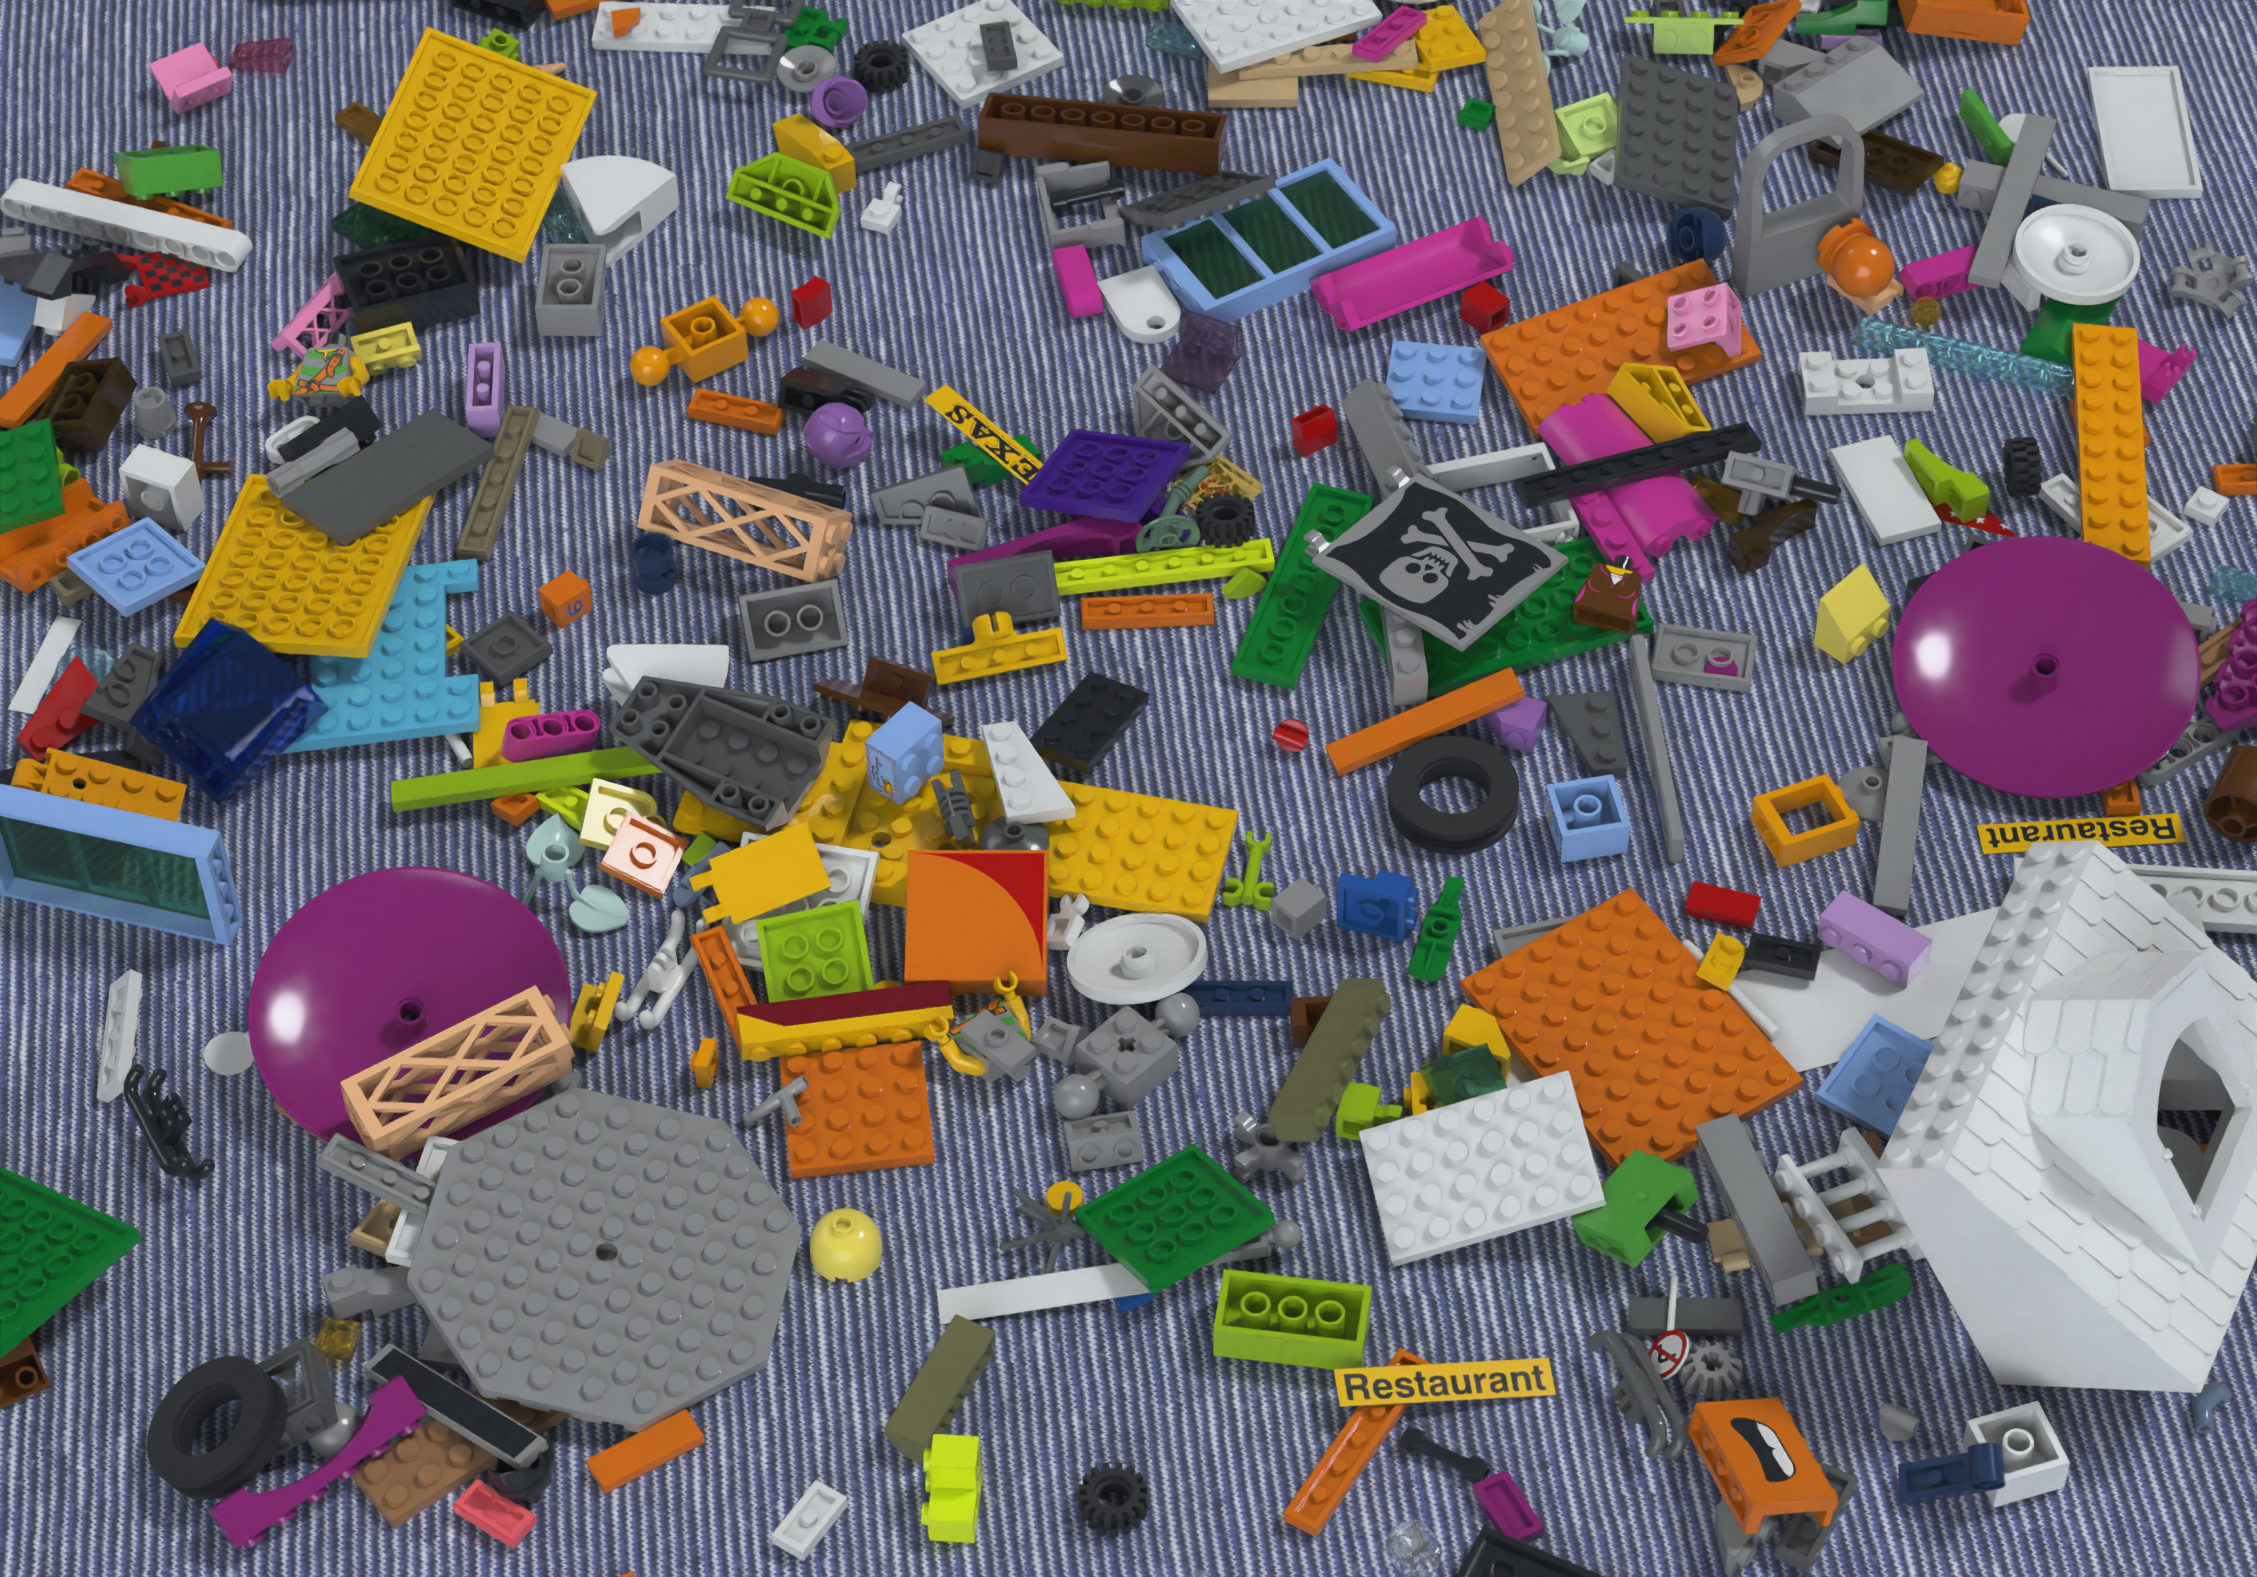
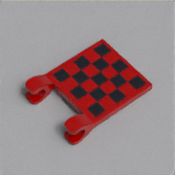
[116,251,209,308]

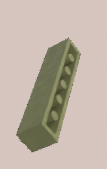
[1268,978,1391,1142]

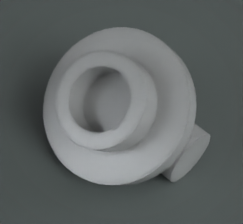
[1879,1401,1920,1441]

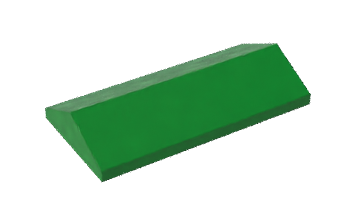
[2020,295,2122,370]

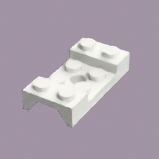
[1797,348,1935,416]

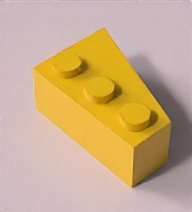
[1606,362,1712,444]

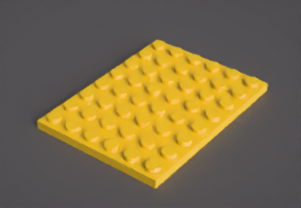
[348,27,598,264]
[173,474,437,658]

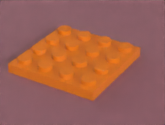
[779,1040,935,1179]

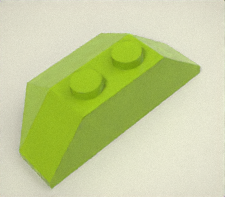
[725,152,841,240]

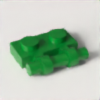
[783,6,848,54]

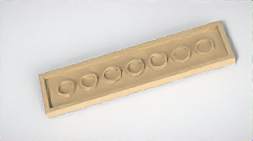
[1478,0,1562,188]

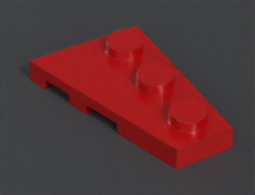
[16,655,101,761]

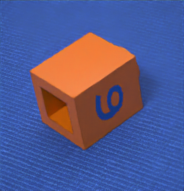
[538,569,593,629]

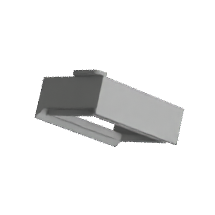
[1036,161,1126,250]

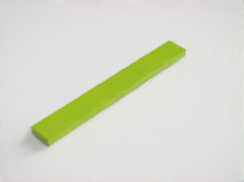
[391,746,662,812]

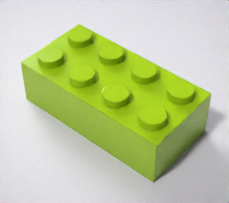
[1213,1269,1372,1370]

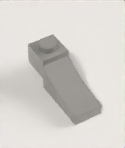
[321,1264,418,1321]

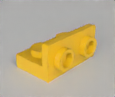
[570,971,625,1053]

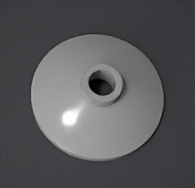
[777,45,836,93]
[1837,766,1888,821]

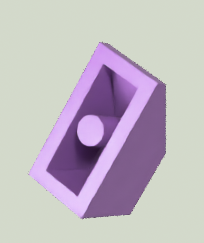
[1483,697,1547,753]

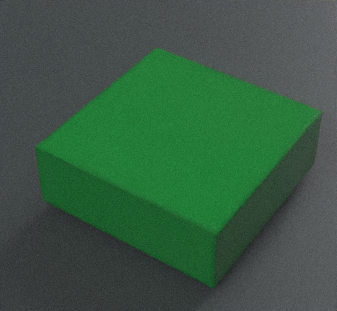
[1458,98,1496,132]

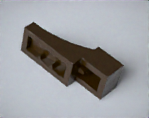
[1727,499,1818,574]

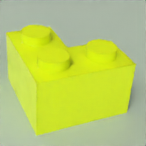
[921,1434,983,1543]

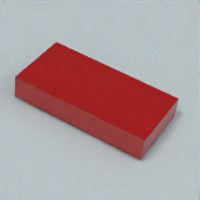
[1684,881,1762,930]

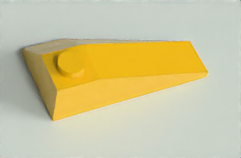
[772,113,857,195]

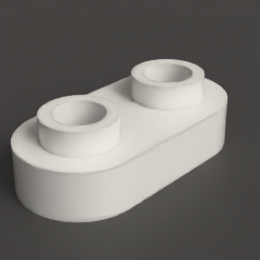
[265,416,320,464]

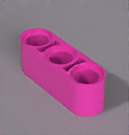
[1052,244,1103,319]
[1898,246,1981,303]
[501,710,600,763]

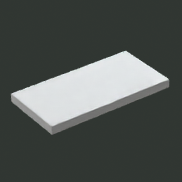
[2086,66,2203,199]

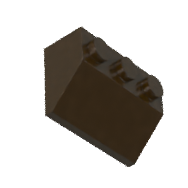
[35,357,138,453]

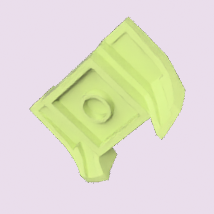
[1546,92,1619,176]

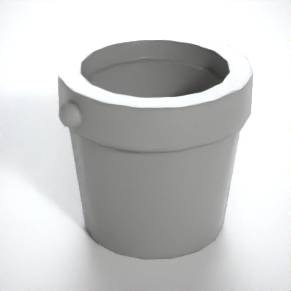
[134,387,177,439]

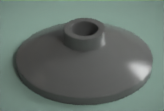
[1103,74,1163,108]
[980,816,1050,850]

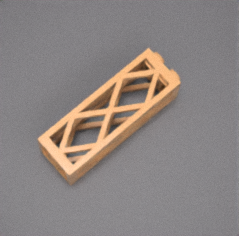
[637,459,853,583]
[340,985,575,1161]

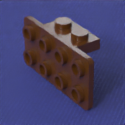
[812,656,955,728]

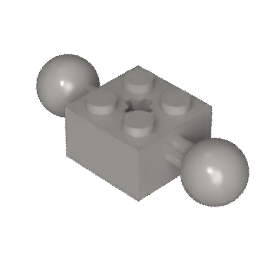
[1053,992,1200,1120]

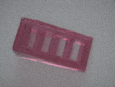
[228,38,294,73]

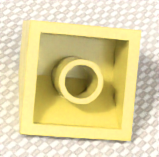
[1814,564,1890,665]

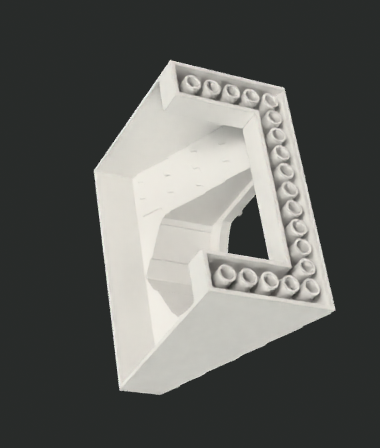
[1876,840,2257,1393]

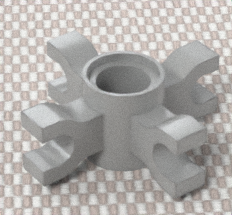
[1233,1110,1306,1184]

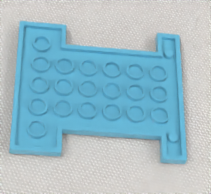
[277,558,481,754]

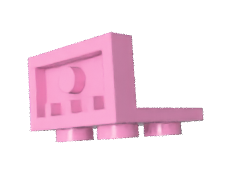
[149,42,233,115]
[1667,282,1741,357]

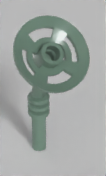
[1135,465,1210,553]

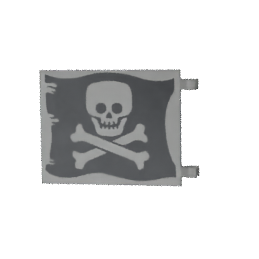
[1303,465,1569,651]

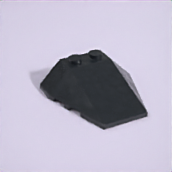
[0,240,130,301]

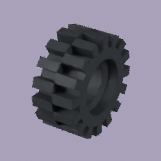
[854,40,909,94]
[2002,437,2042,497]
[1196,491,1255,549]
[1079,1462,1148,1537]

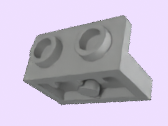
[1063,1110,1143,1172]

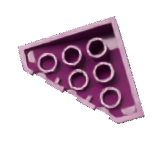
[2205,598,2257,733]

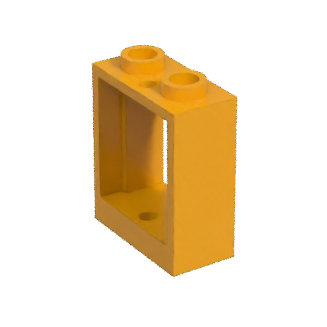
[1751,773,1860,868]

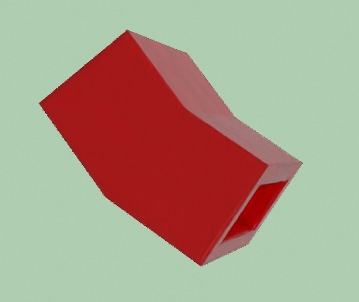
[791,276,833,330]
[1290,404,1337,458]

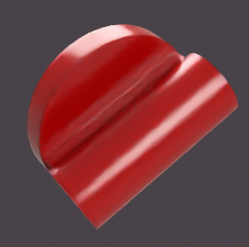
[1272,718,1309,752]

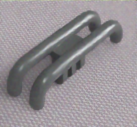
[1586,1330,1688,1460]

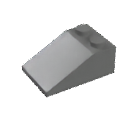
[535,244,607,336]

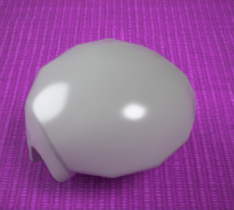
[308,1402,362,1458]

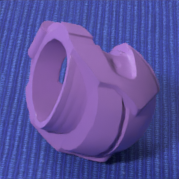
[802,403,874,468]

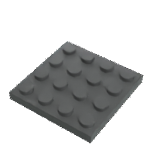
[1118,169,1277,231]

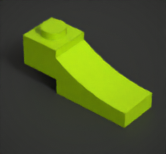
[1903,438,1990,523]

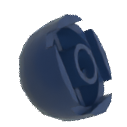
[1667,206,1727,266]

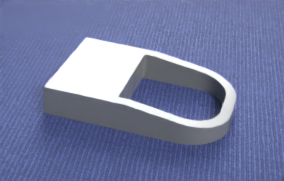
[1731,114,1864,298]

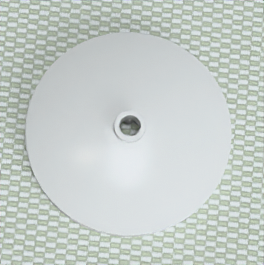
[2013,204,2140,305]
[1067,912,1208,1005]

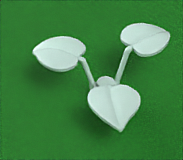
[1532,0,1589,79]
[521,813,630,933]

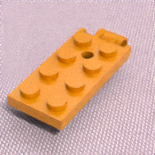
[10,747,187,822]

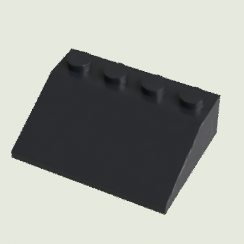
[332,233,481,335]

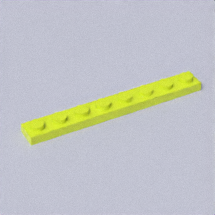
[1053,538,1275,596]

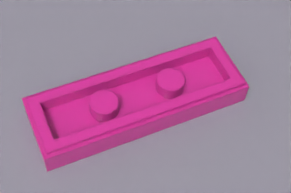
[1352,5,1427,63]

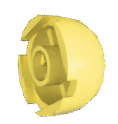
[810,1208,883,1283]

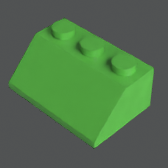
[113,144,223,200]

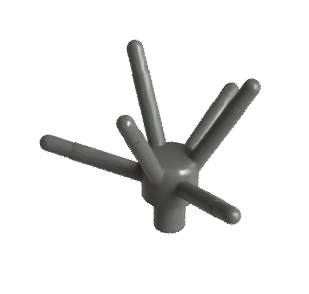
[999,1189,1086,1274]

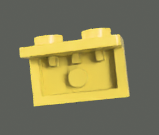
[350,321,421,376]

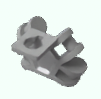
[2169,241,2255,320]

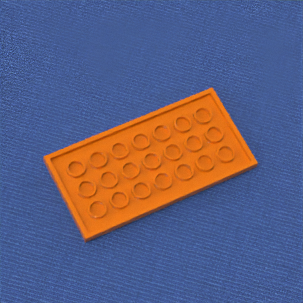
[1479,258,1762,440]

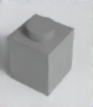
[1272,877,1326,941]

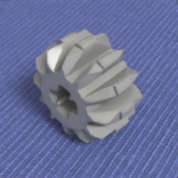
[1679,1339,1743,1403]

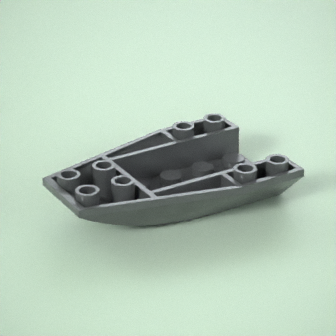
[608,675,835,831]

